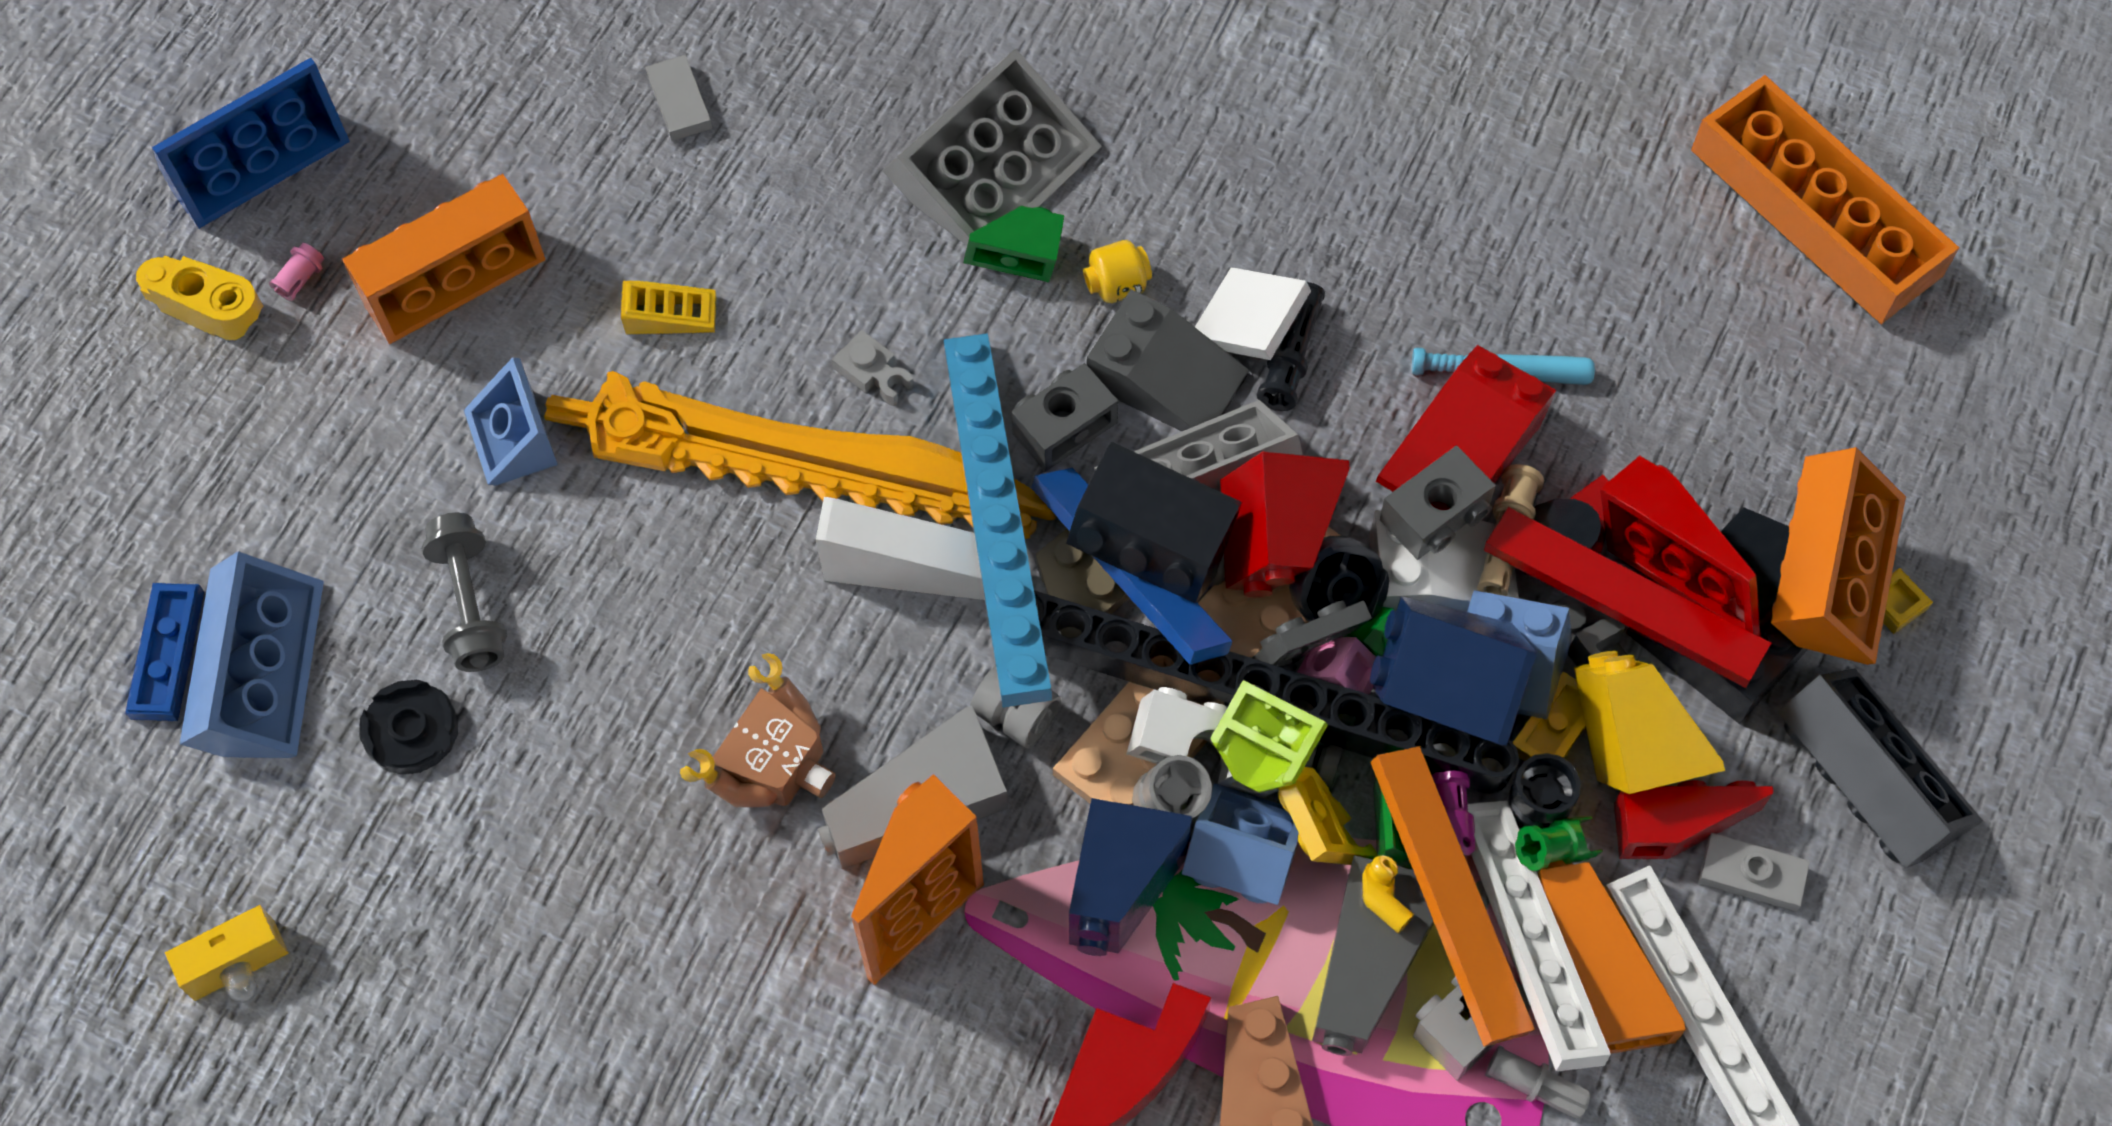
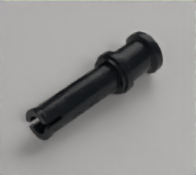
[1257,282,1325,411]

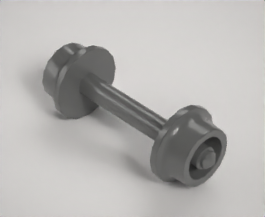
[421,512,508,672]

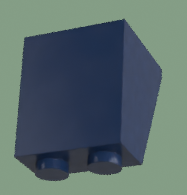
[1370,596,1537,746]
[1069,798,1192,956]

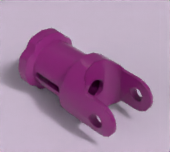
[1432,771,1475,856]

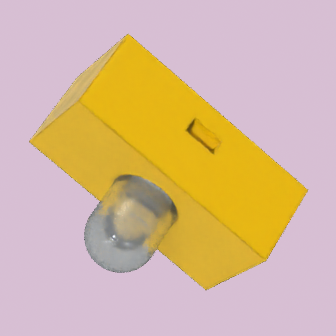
[164,905,289,1003]

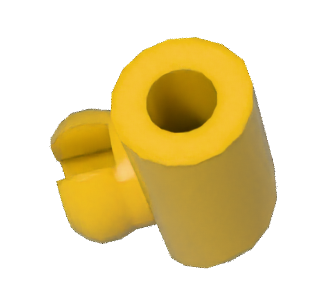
[1362,855,1415,934]

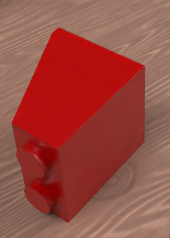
[1220,451,1350,598]

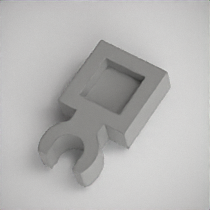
[831,330,914,406]

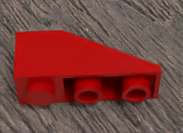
[1614,780,1773,859]

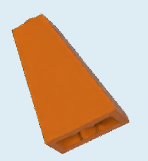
[1537,860,1686,1054]

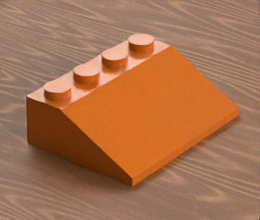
[851,774,984,985]

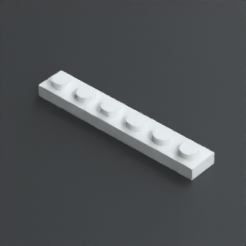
[1466,801,1611,1071]
[1605,866,1800,1126]

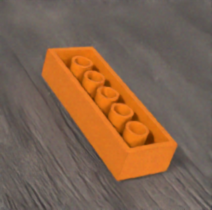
[1691,75,1960,324]

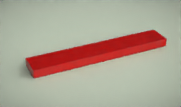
[1484,507,1771,688]

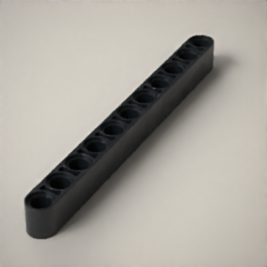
[1034,590,1519,794]

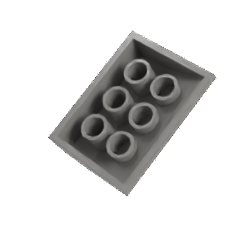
[882,48,1102,246]

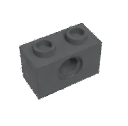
[1011,363,1118,472]
[1379,445,1496,560]

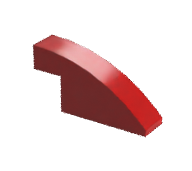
[1050,983,1212,1126]

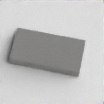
[645,55,713,141]

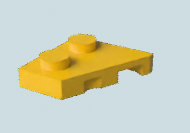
[1278,767,1378,865]

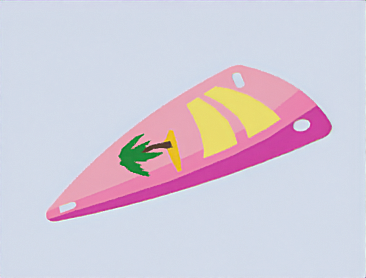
[964,838,1549,1126]

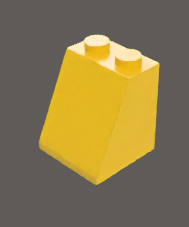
[1574,651,1725,794]

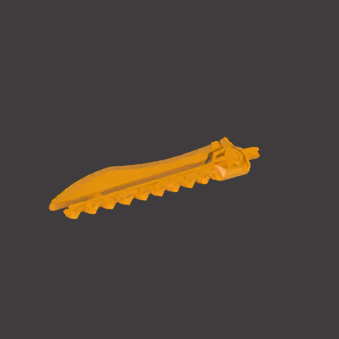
[544,371,1057,539]

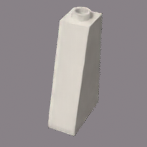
[816,497,985,600]

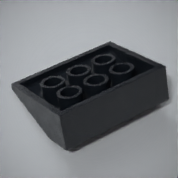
[1626,507,1808,724]

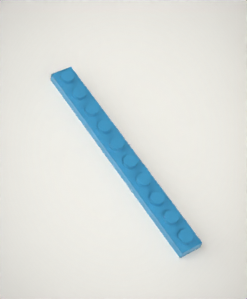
[943,333,1052,708]

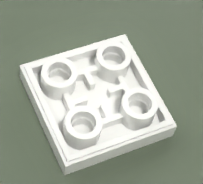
[1195,267,1311,360]

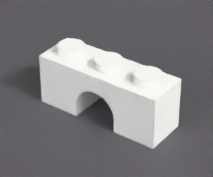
[1126,687,1279,798]

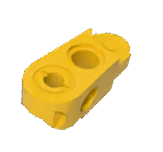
[136,255,264,341]

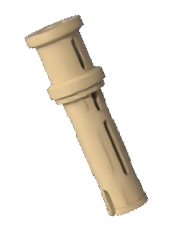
[1477,464,1544,596]

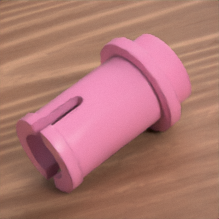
[269,243,324,301]

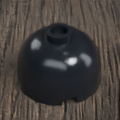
[1289,536,1390,622]

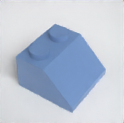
[1467,590,1572,719]
[1182,783,1299,905]

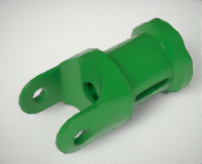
[1515,816,1603,871]

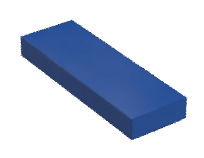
[125,583,205,721]

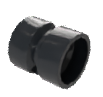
[1506,753,1581,830]

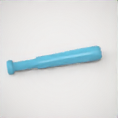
[1412,348,1595,385]

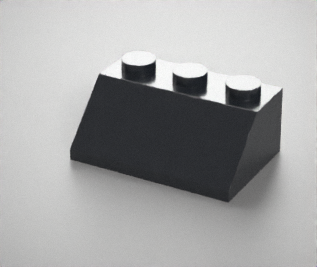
[1066,442,1242,604]

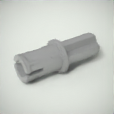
[1485,1045,1590,1118]

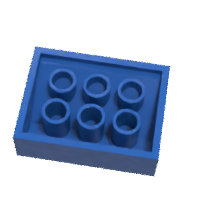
[152,58,350,229]

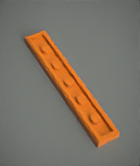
[1370,746,1535,1047]

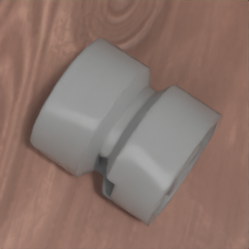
[970,665,1062,749]
[1132,755,1212,819]

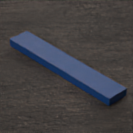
[1031,467,1233,664]

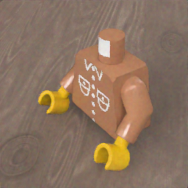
[680,653,836,808]

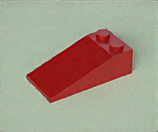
[1376,345,1557,510]
[1600,455,1760,637]

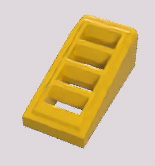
[621,281,717,335]

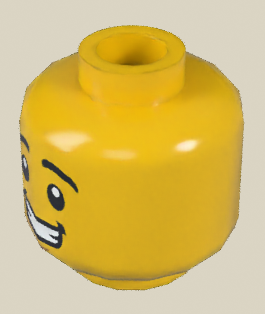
[1083,240,1152,303]

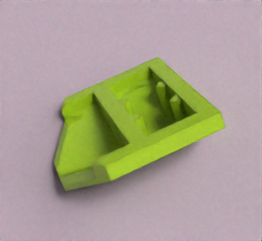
[1210,680,1328,793]

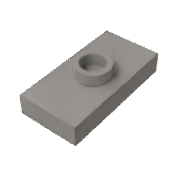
[1698,833,1810,912]

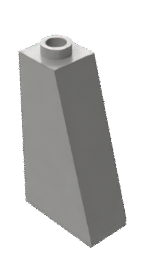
[818,706,1008,869]

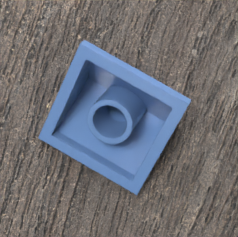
[464,357,558,486]

